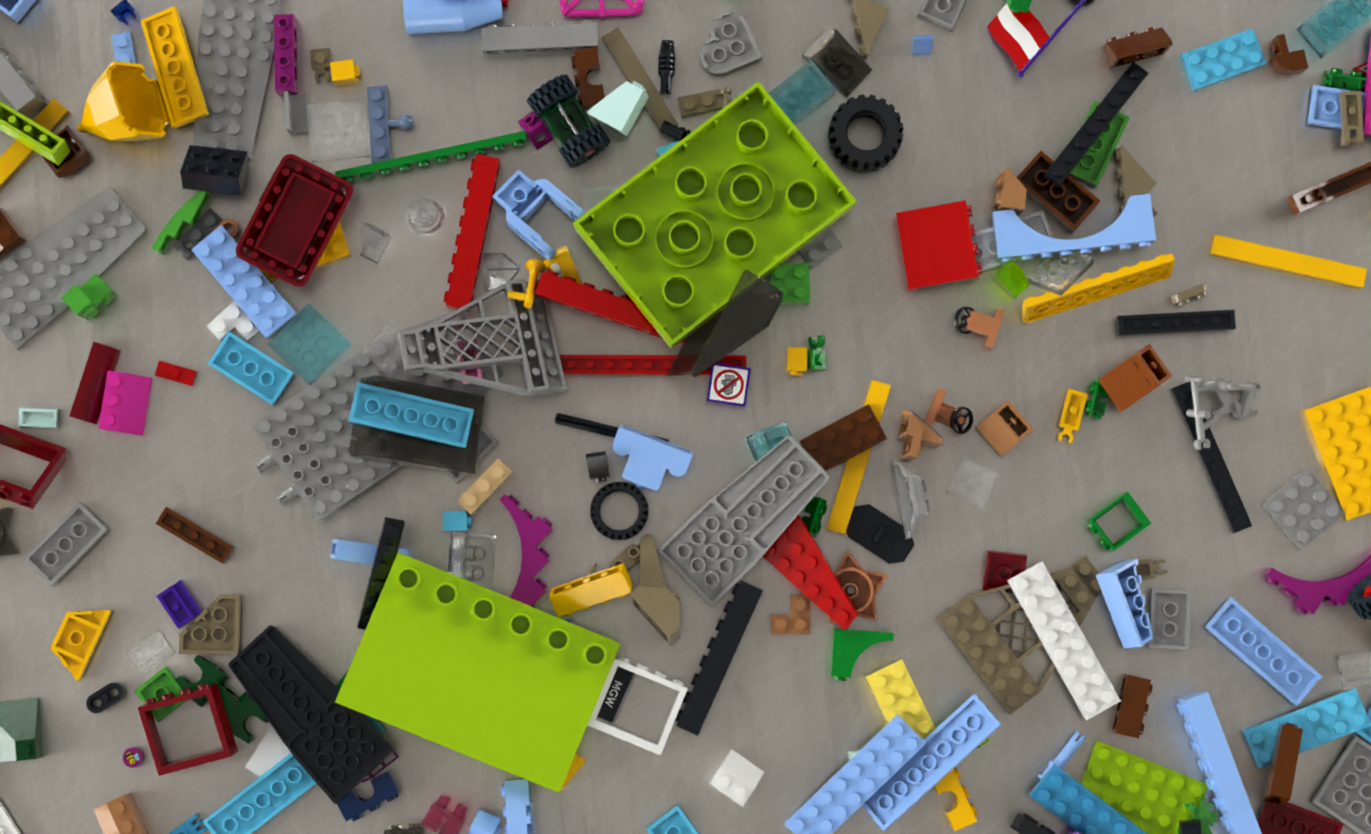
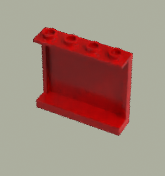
[896,200,982,292]

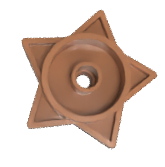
[829,551,888,624]

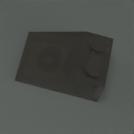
[801,27,872,98]

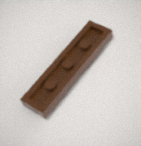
[156,507,234,564]

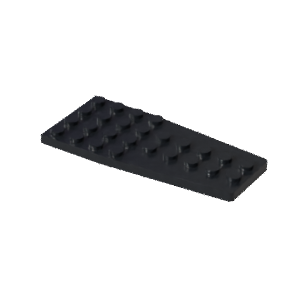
[229,625,396,804]

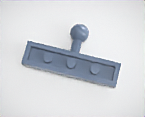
[367,85,414,163]

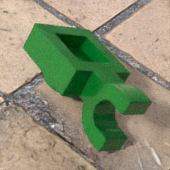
[807,335,827,371]

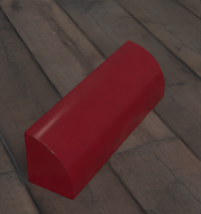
[69,342,121,425]

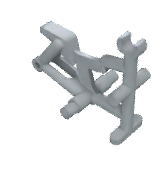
[1184,376,1261,450]

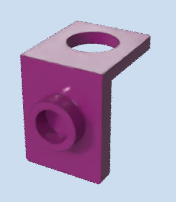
[518,111,553,149]

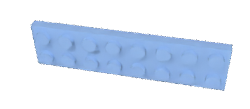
[862,694,1002,831]
[785,714,926,834]

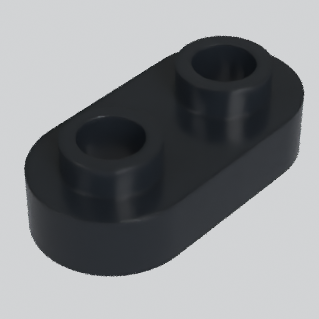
[86,682,125,713]

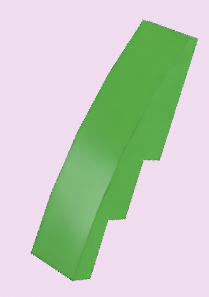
[152,191,212,255]

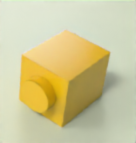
[330,59,360,86]
[786,347,807,376]

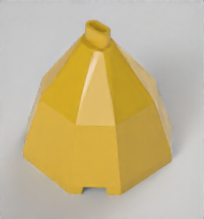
[77,61,170,142]

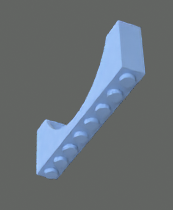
[991,194,1156,263]

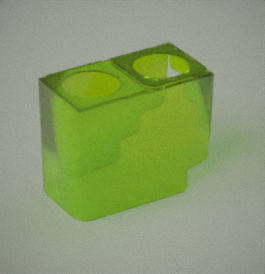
[992,260,1030,300]

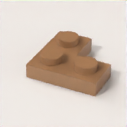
[771,595,810,634]

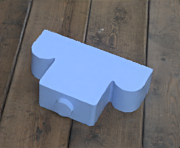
[613,424,694,491]

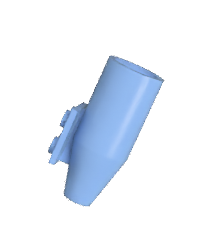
[403,0,503,35]

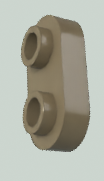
[1170,283,1209,307]

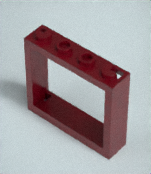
[0,424,67,509]
[138,683,238,776]

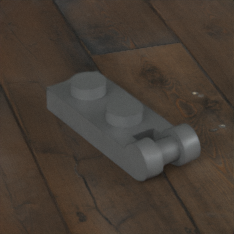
[173,208,224,260]

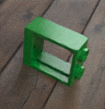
[1087,491,1151,552]

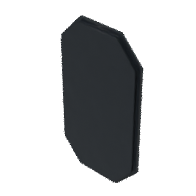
[847,504,914,564]

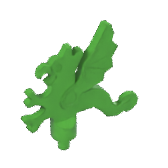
[1177,797,1217,834]

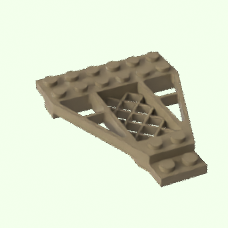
[937,556,1102,714]

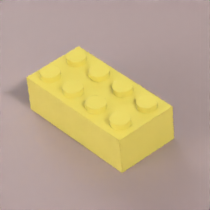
[865,659,936,739]

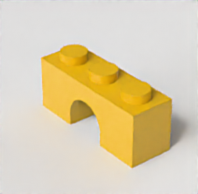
[934,768,978,831]

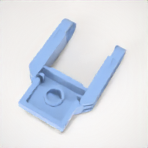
[492,169,586,260]

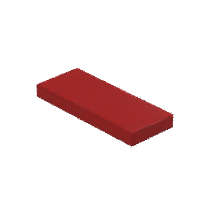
[155,361,197,386]

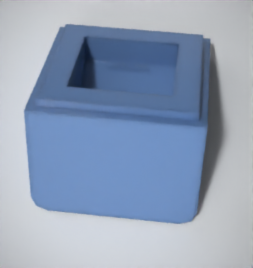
[912,35,933,55]

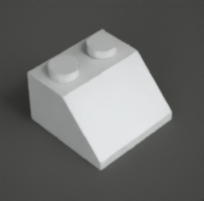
[709,749,764,807]

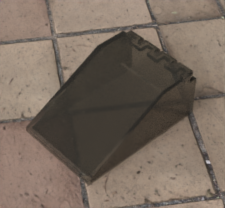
[667,270,783,378]
[349,375,485,474]

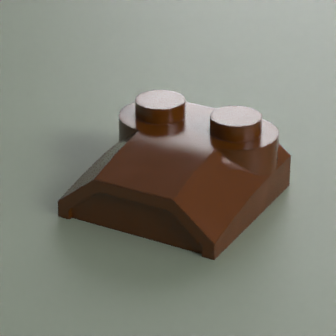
[42,125,90,178]

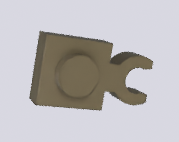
[310,48,331,83]
[1136,559,1168,580]

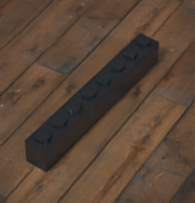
[675,580,763,736]

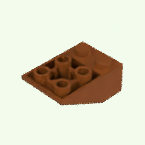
[1098,344,1172,412]

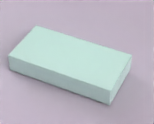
[18,408,60,429]

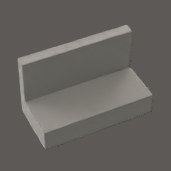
[284,91,310,135]

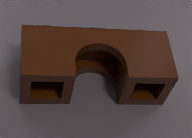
[571,47,605,111]

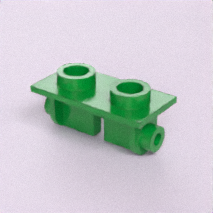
[1323,68,1367,91]
[1084,377,1109,419]
[802,496,827,538]

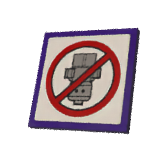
[707,363,751,407]

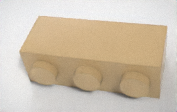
[457,458,514,515]

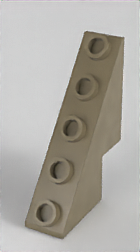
[848,0,889,59]
[1114,145,1158,217]

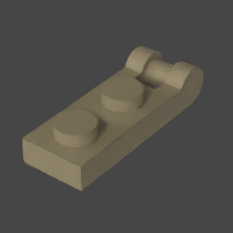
[678,87,733,118]
[1339,91,1364,146]

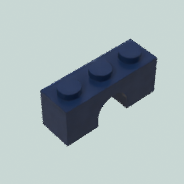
[337,770,401,822]

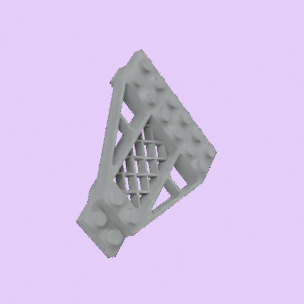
[398,279,567,396]

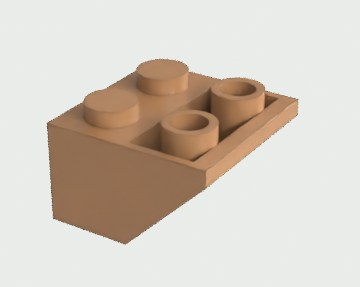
[993,168,1027,216]
[975,400,1034,457]

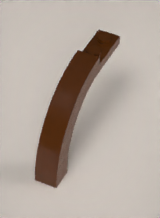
[1286,162,1371,215]

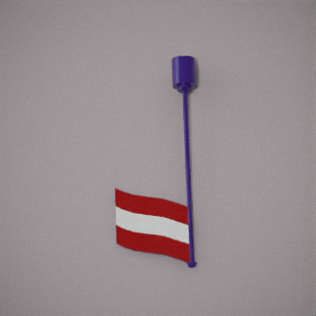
[987,0,1086,77]

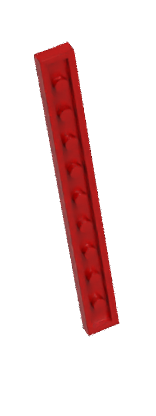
[559,355,746,376]

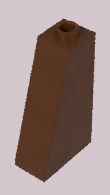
[1262,723,1303,806]

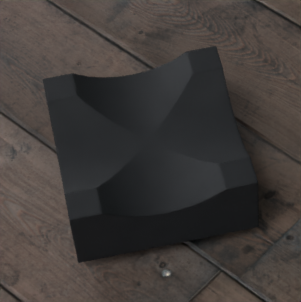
[1010,813,1055,834]

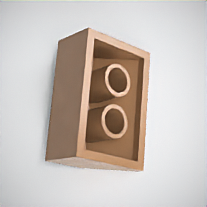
[93,793,148,834]

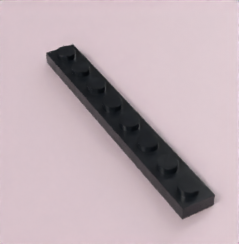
[1043,62,1148,187]
[1170,381,1252,533]

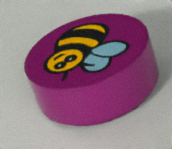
[123,747,144,768]

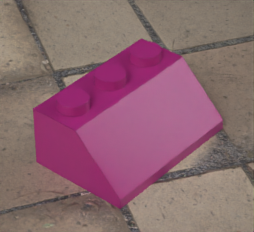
[98,371,152,436]

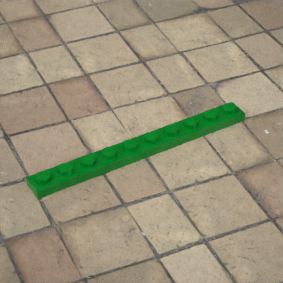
[335,131,528,183]

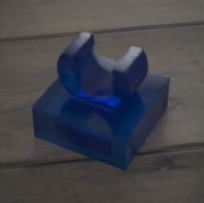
[110,0,137,25]

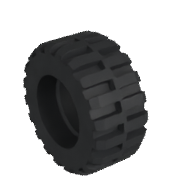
[828,94,904,172]

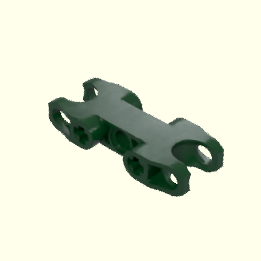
[176,655,269,744]

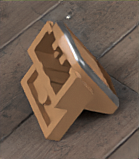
[897,408,943,462]

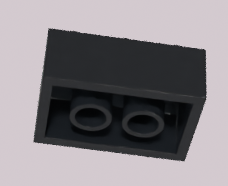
[180,145,249,195]

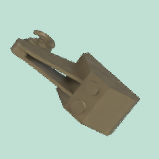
[590,535,681,646]

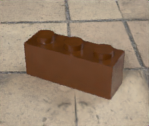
[1112,674,1153,739]

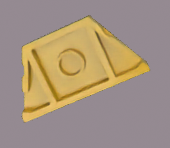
[50,610,112,681]

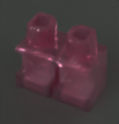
[421,794,468,834]

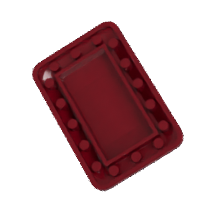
[236,154,354,287]

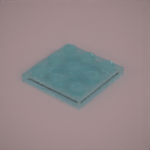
[268,303,351,385]

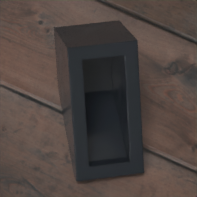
[586,451,610,483]

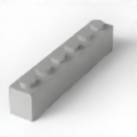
[481,20,599,55]

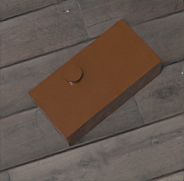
[1017,151,1100,234]

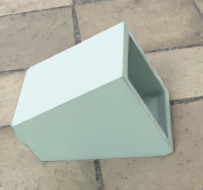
[587,81,649,137]

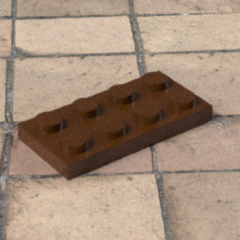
[800,404,887,471]

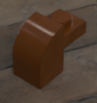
[1269,34,1309,75]

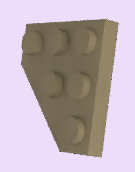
[179,595,241,654]

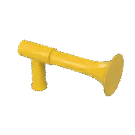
[507,259,545,308]

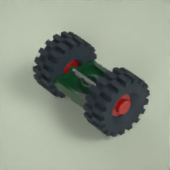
[527,74,611,168]

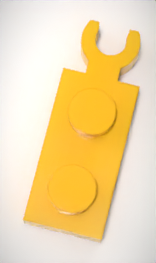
[1057,389,1088,444]

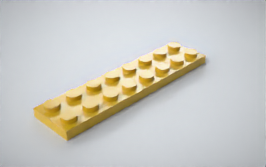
[1021,253,1175,324]

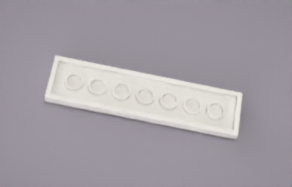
[1007,561,1121,720]

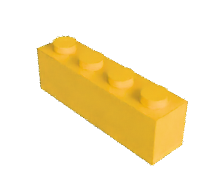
[549,563,633,617]

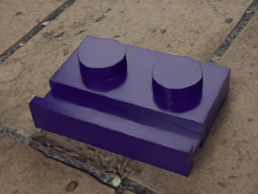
[156,580,203,629]

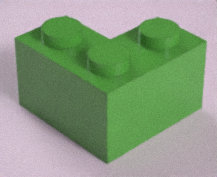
[61,274,116,320]

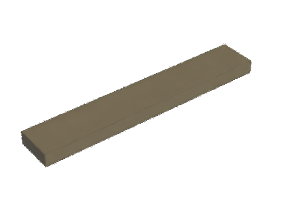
[602,27,678,135]

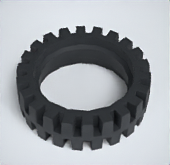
[590,482,649,540]

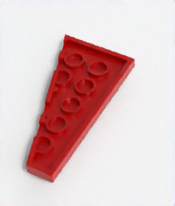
[763,514,859,630]

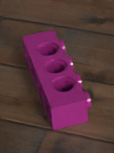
[274,14,298,96]

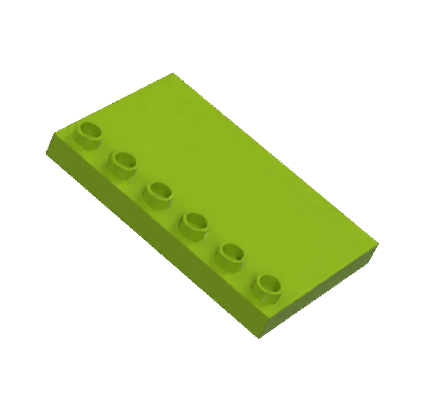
[573,81,857,349]
[335,552,621,793]

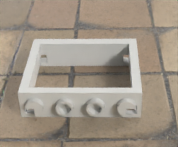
[588,656,688,755]

